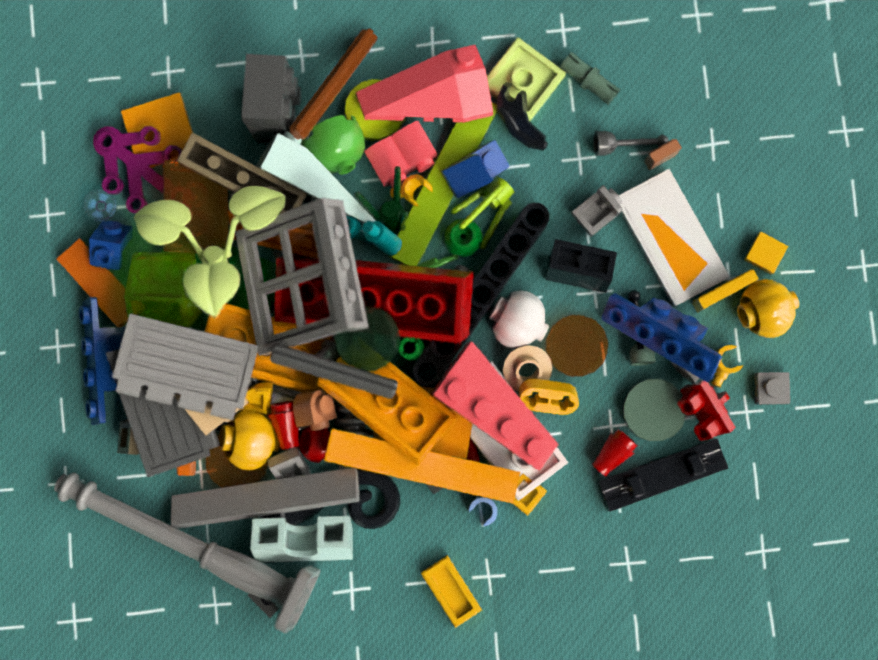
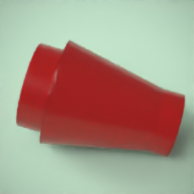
[268,401,299,449]
[592,429,638,476]

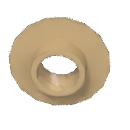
[503,345,552,392]

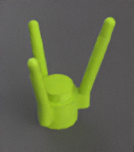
[451,176,514,249]

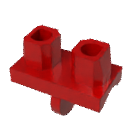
[677,380,736,441]

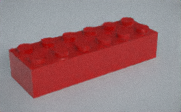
[274,253,473,343]

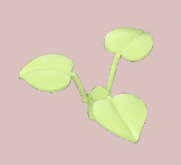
[133,186,286,317]

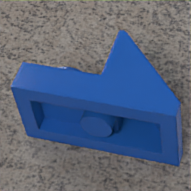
[441,140,510,198]

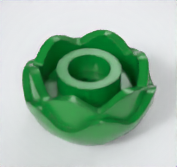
[444,218,483,257]

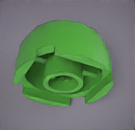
[300,115,365,175]

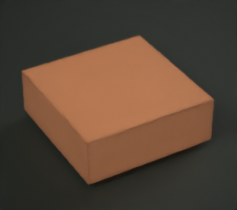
[644,139,682,170]

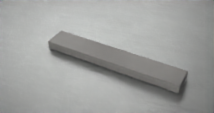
[171,467,360,529]

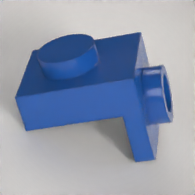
[89,221,133,270]

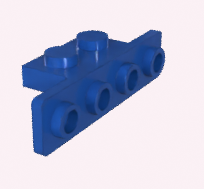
[601,293,722,382]
[79,297,126,425]

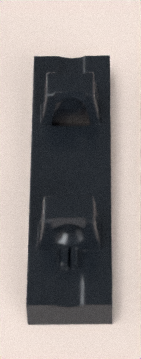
[597,438,729,512]

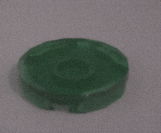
[335,306,400,371]

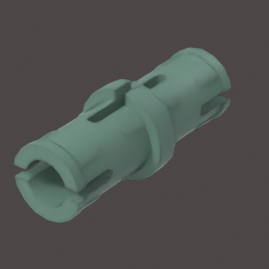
[560,52,620,105]

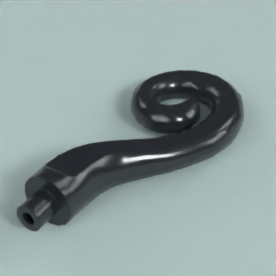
[262,468,401,529]

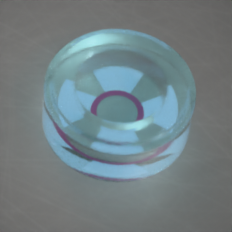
[83,189,117,222]

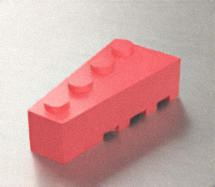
[430,341,558,471]

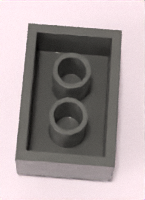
[241,54,302,143]

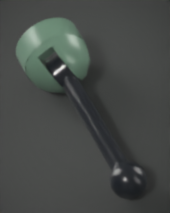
[628,290,656,366]

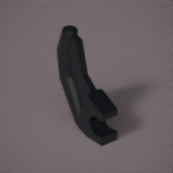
[497,81,548,151]

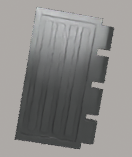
[106,349,220,478]

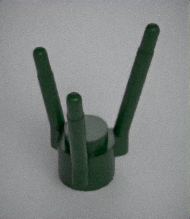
[355,166,408,231]

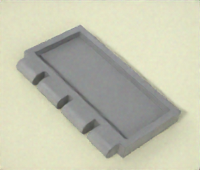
[112,314,259,420]

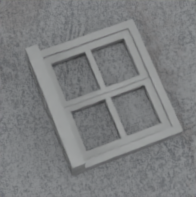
[235,198,368,356]

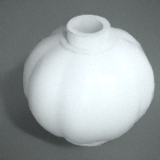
[489,290,549,349]

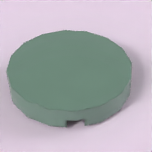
[623,379,686,441]

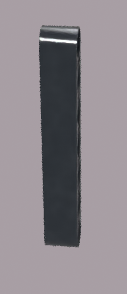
[413,202,550,387]

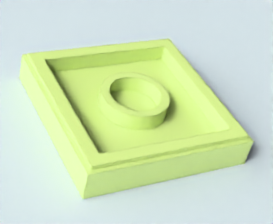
[487,37,566,121]

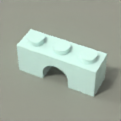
[251,516,353,562]

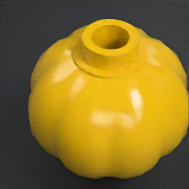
[737,279,799,338]
[219,410,280,470]

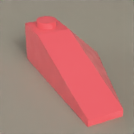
[356,45,493,123]

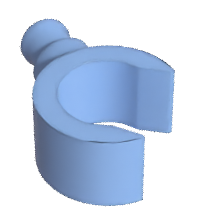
[468,495,497,526]

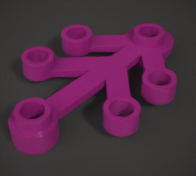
[93,126,195,214]

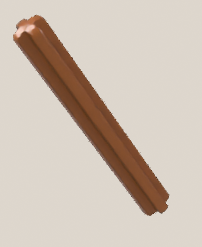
[289,28,377,140]

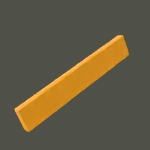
[324,429,520,504]

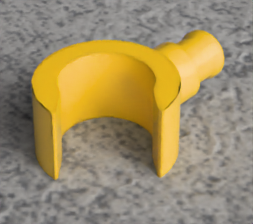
[390,174,433,206]
[711,345,743,388]

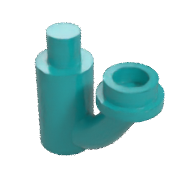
[346,216,402,256]

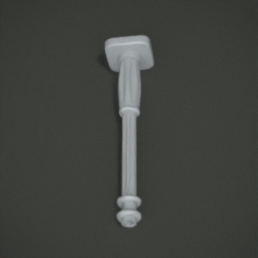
[54,472,321,634]

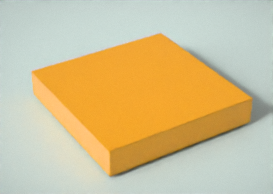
[121,92,193,167]

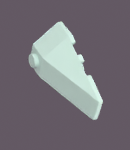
[256,131,376,224]

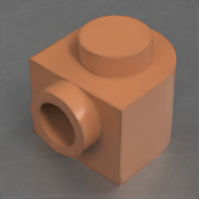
[293,390,337,431]

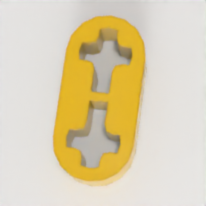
[519,379,579,415]

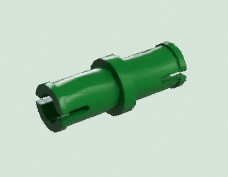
[398,337,424,360]

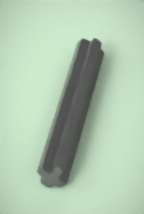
[270,344,398,399]

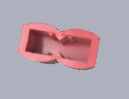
[364,121,437,188]

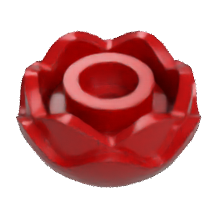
[299,426,330,463]

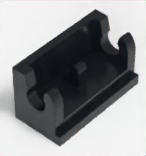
[545,239,617,293]

